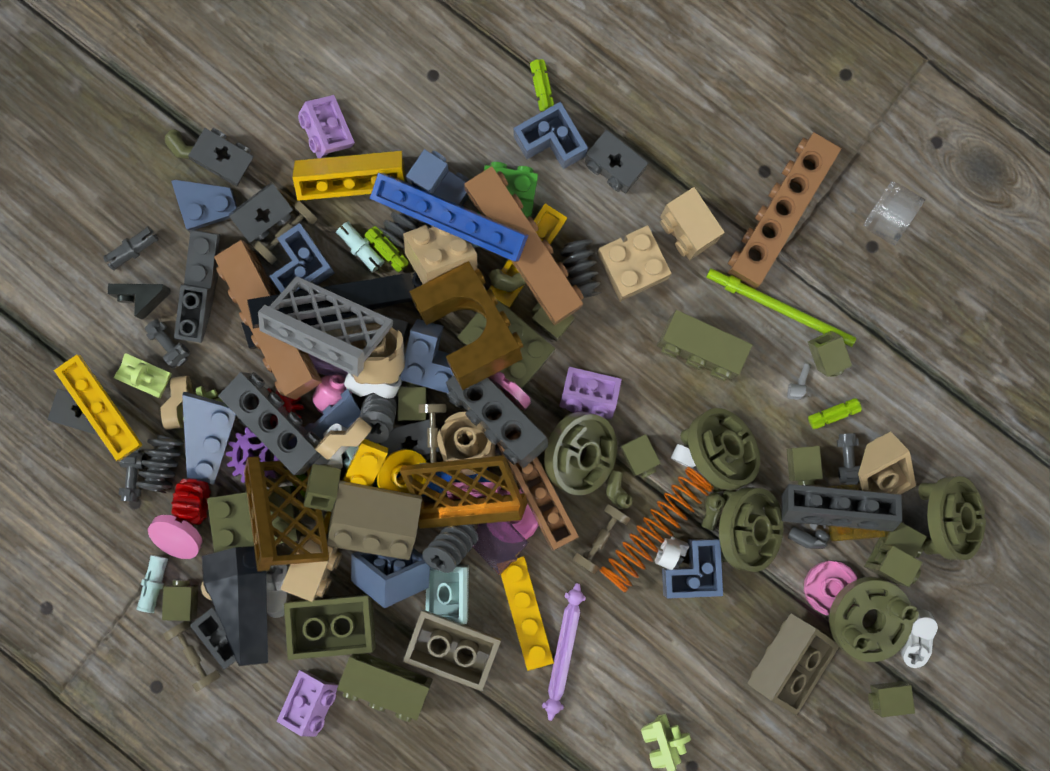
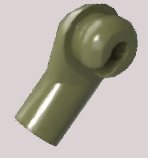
[165,129,194,159]
[489,269,526,292]
[606,470,633,509]
[701,492,725,531]

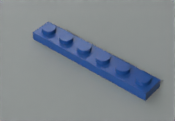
[370,173,528,262]

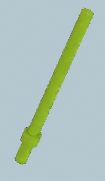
[706,268,856,347]

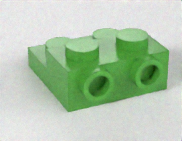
[478,162,538,218]

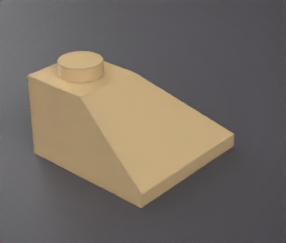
[858,431,916,494]

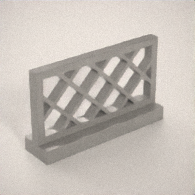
[258,276,393,377]

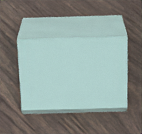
[426,565,469,624]

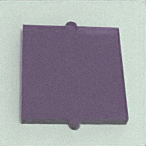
[473,521,529,575]

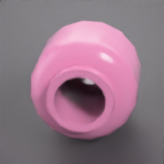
[312,374,352,414]

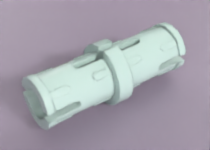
[336,221,385,273]
[136,555,168,613]

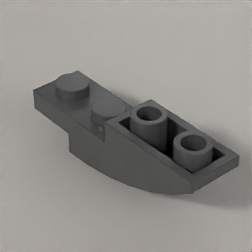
[174,230,220,343]

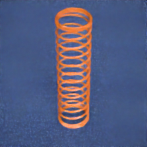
[599,467,714,593]

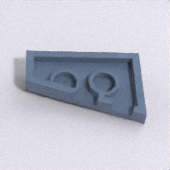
[289,388,361,448]
[182,391,236,484]

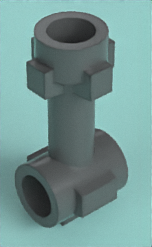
[145,319,191,368]
[837,433,860,485]
[119,450,147,502]

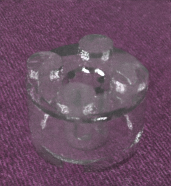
[863,181,926,246]

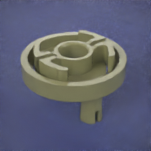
[680,408,760,493]
[543,411,617,495]
[918,476,986,560]
[719,487,784,572]
[829,577,919,662]

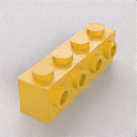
[293,151,405,201]

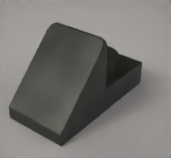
[108,283,170,320]

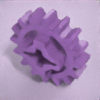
[226,427,280,483]

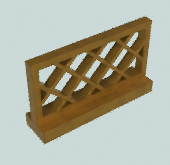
[400,455,528,529]
[244,457,329,571]

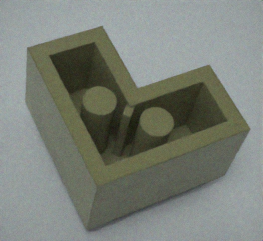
[864,522,927,587]

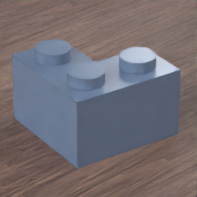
[513,102,588,169]
[406,149,469,207]
[270,223,335,293]
[400,319,454,393]
[662,538,723,598]
[351,548,430,608]

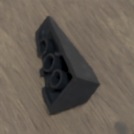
[201,546,268,666]

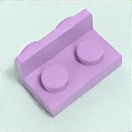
[298,95,355,158]
[560,367,622,419]
[277,670,338,736]

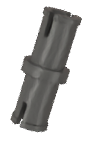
[103,226,159,270]

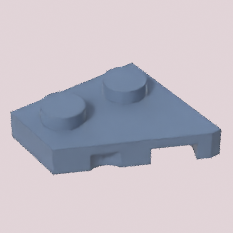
[171,180,237,231]

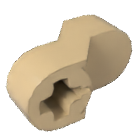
[160,376,193,430]
[315,417,372,460]

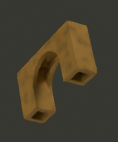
[410,261,524,390]

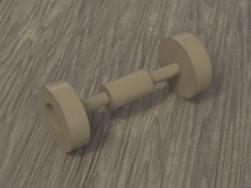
[252,201,318,265]
[418,404,446,464]
[573,504,631,574]
[163,621,221,692]

